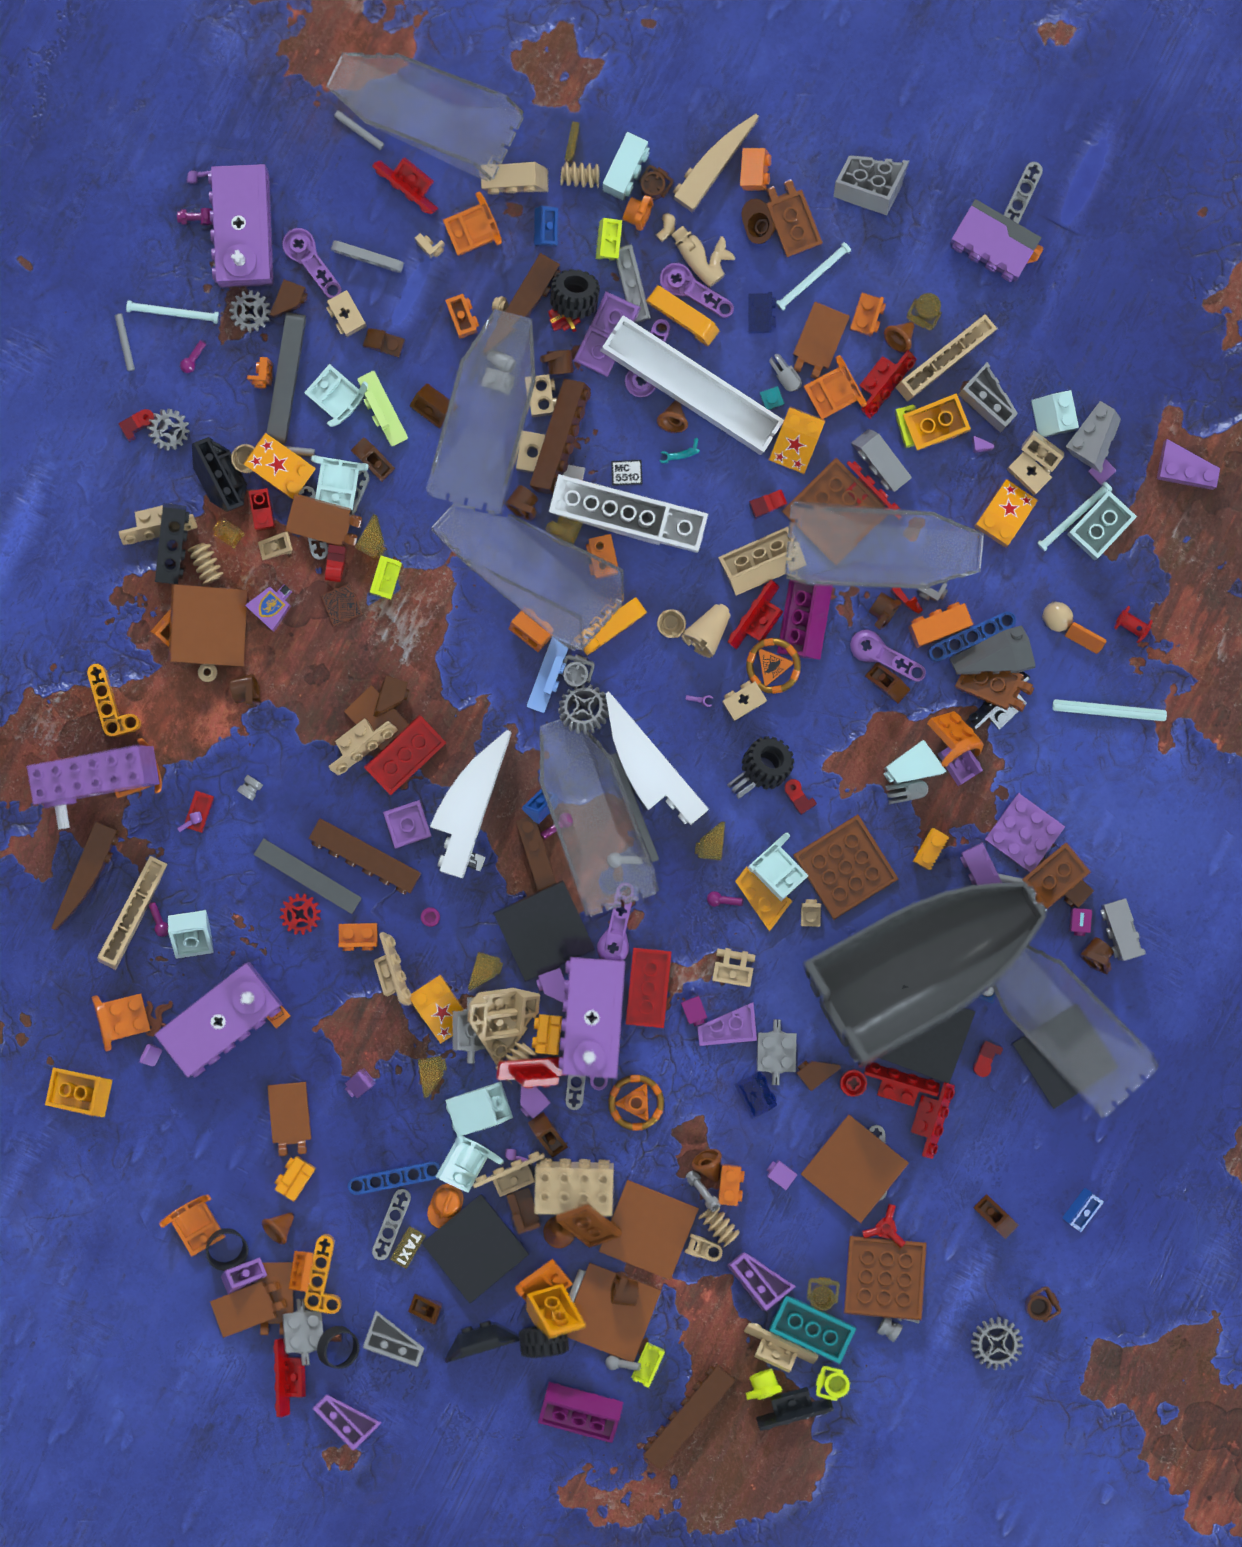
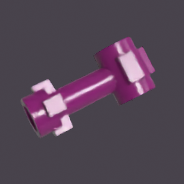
[177,208,212,225]

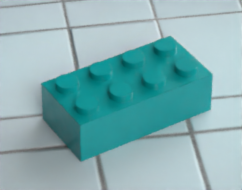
[769,1294,856,1364]

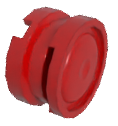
[840,1069,867,1097]

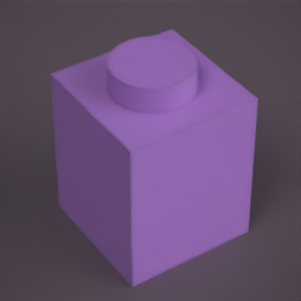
[767,1160,797,1190]

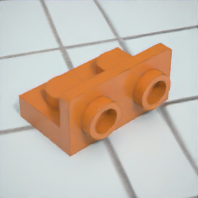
[850,293,886,337]
[247,357,273,389]
[338,923,378,951]
[289,1251,313,1292]

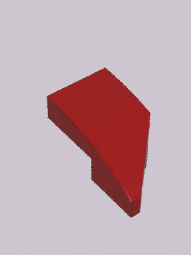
[890,585,923,614]

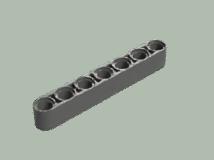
[267,312,306,445]

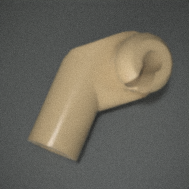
[656,213,675,242]

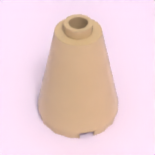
[681,604,731,658]

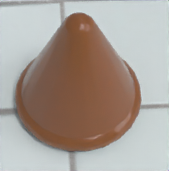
[884,322,914,353]
[657,400,688,433]
[692,1149,722,1182]
[262,1213,294,1245]
[543,1216,575,1248]

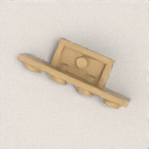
[119,503,197,545]
[329,718,398,775]
[374,932,412,1006]
[473,1151,545,1197]
[744,1323,819,1373]

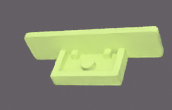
[358,371,408,447]

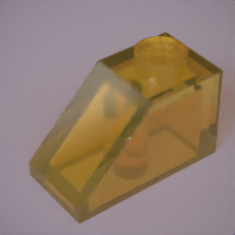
[355,514,386,560]
[213,519,245,549]
[695,822,725,860]
[468,952,503,990]
[418,1055,447,1098]

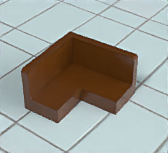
[506,1188,541,1234]

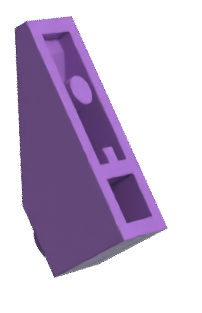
[345,1068,376,1098]

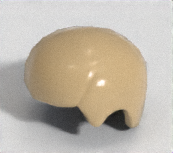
[231,444,255,473]
[1042,602,1073,632]
[657,609,686,638]

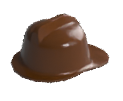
[741,199,775,244]

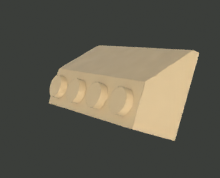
[718,527,806,596]

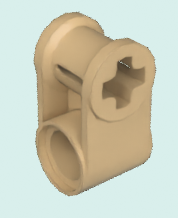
[684,1234,723,1261]

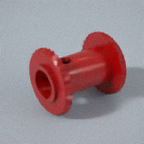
[1114,606,1153,643]

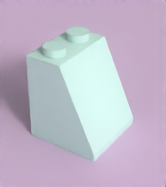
[884,740,946,784]
[446,1081,513,1137]

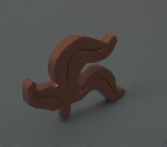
[145,1001,173,1037]

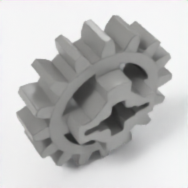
[229,290,271,333]
[147,409,190,451]

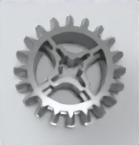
[558,684,609,735]
[971,1317,1023,1370]

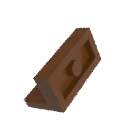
[409,383,457,429]

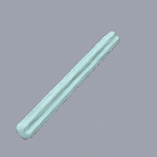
[1052,699,1167,721]

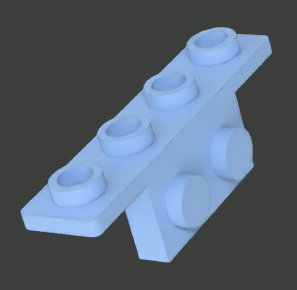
[527,635,570,713]

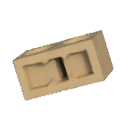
[527,374,557,418]

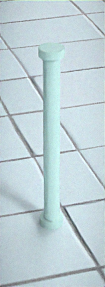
[775,242,851,311]
[126,300,219,324]
[1037,482,1112,551]

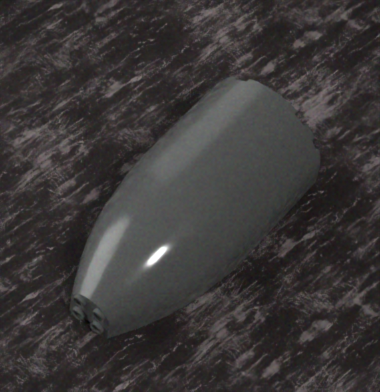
[804,882,1047,1068]

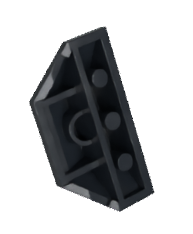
[192,437,247,512]
[445,1320,520,1363]

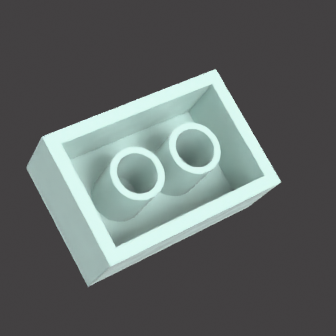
[603,132,650,201]
[1067,491,1137,560]

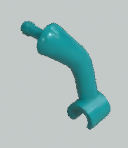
[659,438,700,464]

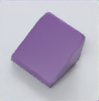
[972,436,994,453]
[1088,459,1116,485]
[139,1044,162,1066]

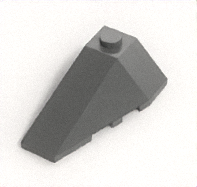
[949,625,1036,675]

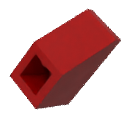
[248,488,276,531]

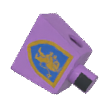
[245,584,292,632]

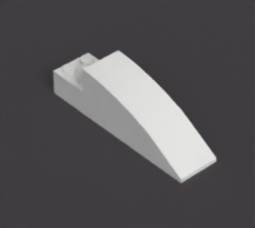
[549,475,708,553]
[606,692,709,825]
[430,730,512,878]

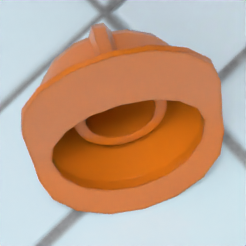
[427,1183,464,1228]

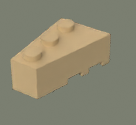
[481,162,548,195]

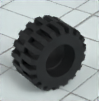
[550,269,600,319]
[741,736,794,789]
[519,1326,569,1358]

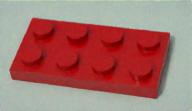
[364,715,446,795]
[626,948,672,1028]

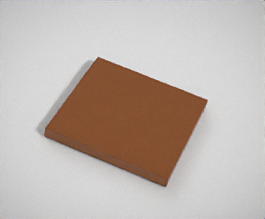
[782,458,890,566]
[168,584,247,667]
[793,814,898,920]
[801,1114,909,1223]
[599,1179,699,1280]
[844,1236,927,1321]
[568,1262,661,1362]

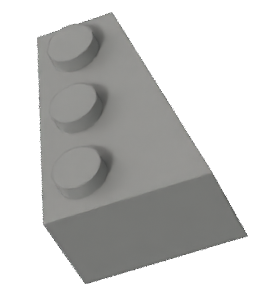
[958,362,1018,433]
[1066,401,1121,473]
[851,429,912,492]
[1100,899,1146,961]
[363,1311,424,1368]

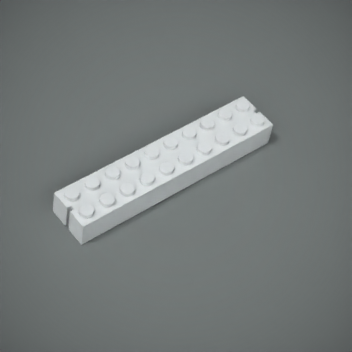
[600,315,784,455]

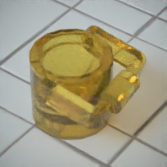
[906,293,942,330]
[546,516,583,546]
[807,1277,839,1311]

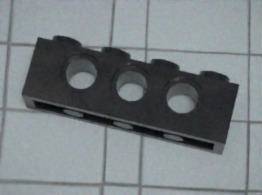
[155,503,190,584]

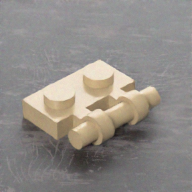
[712,948,755,987]

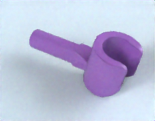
[187,171,211,183]
[686,695,713,707]
[178,812,202,832]
[505,1149,530,1165]

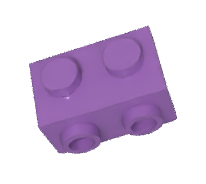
[938,747,983,786]

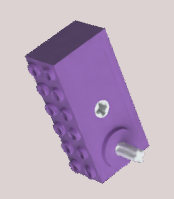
[208,164,273,288]
[27,746,160,829]
[559,957,625,1078]
[155,962,283,1078]

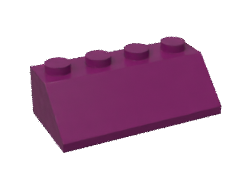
[777,578,833,660]
[538,1382,623,1443]

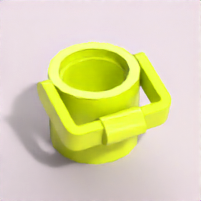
[816,1366,850,1401]
[746,1368,782,1400]

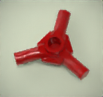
[862,1204,906,1248]

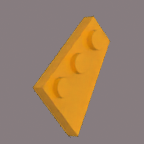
[735,866,792,932]

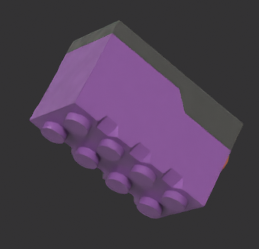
[950,199,1044,282]

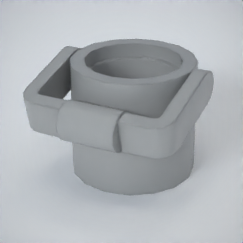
[560,655,595,688]

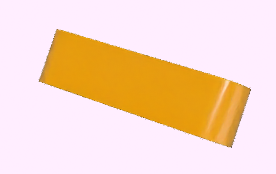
[646,285,720,346]
[575,597,648,656]
[87,664,141,737]
[304,1234,342,1314]

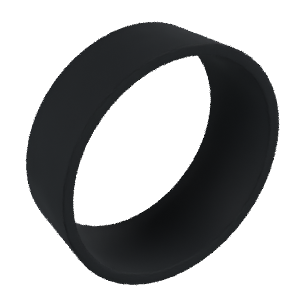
[206,1228,248,1271]
[317,1326,359,1369]

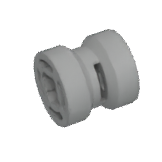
[237,774,263,801]
[877,1317,903,1342]

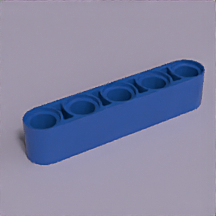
[928,612,1016,662]
[348,1161,441,1195]

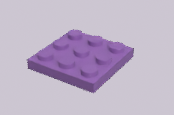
[984,793,1065,872]

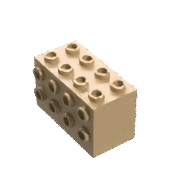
[535,1158,614,1216]

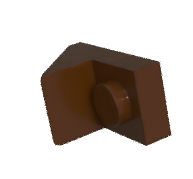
[363,328,405,358]

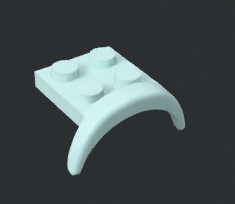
[304,364,368,427]
[311,455,368,511]
[748,833,808,901]
[436,1136,504,1193]

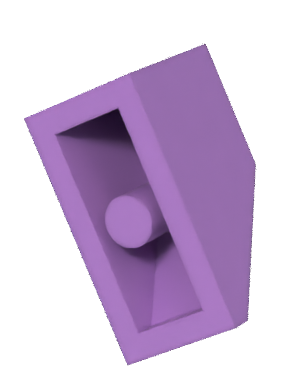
[536,968,568,1002]
[520,1085,551,1119]
[221,1258,267,1294]

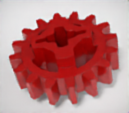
[279,893,322,935]

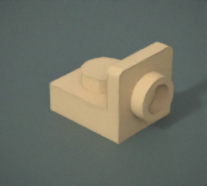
[415,233,445,259]
[801,899,821,927]

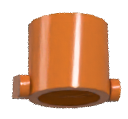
[622,195,654,231]

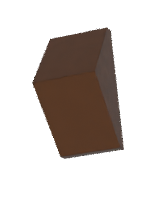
[408,1294,443,1324]

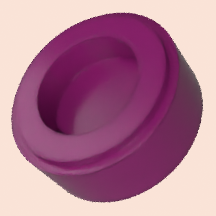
[421,908,440,927]

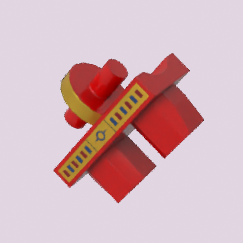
[548,309,580,333]

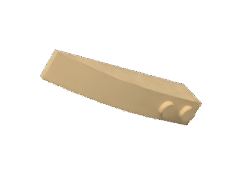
[673,114,759,213]
[896,314,997,402]
[98,856,167,970]

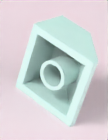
[1031,390,1079,437]
[168,910,214,959]

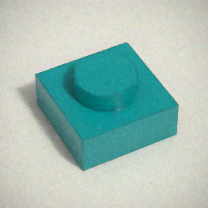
[760,386,784,410]

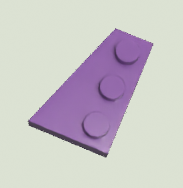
[698,1002,757,1046]

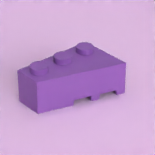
[1157,439,1220,490]
[960,843,1002,885]
[727,1253,796,1311]
[312,1395,381,1451]

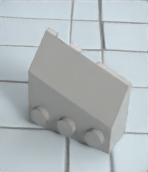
[834,156,909,215]

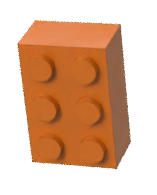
[908,602,973,648]

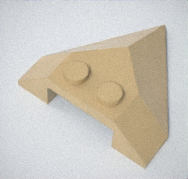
[468,988,540,1066]

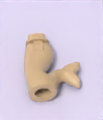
[671,226,735,288]

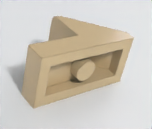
[258,532,292,560]

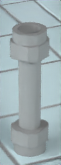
[686,1170,720,1212]

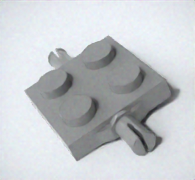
[453,997,486,1063]
[757,1019,796,1085]
[282,1299,323,1366]

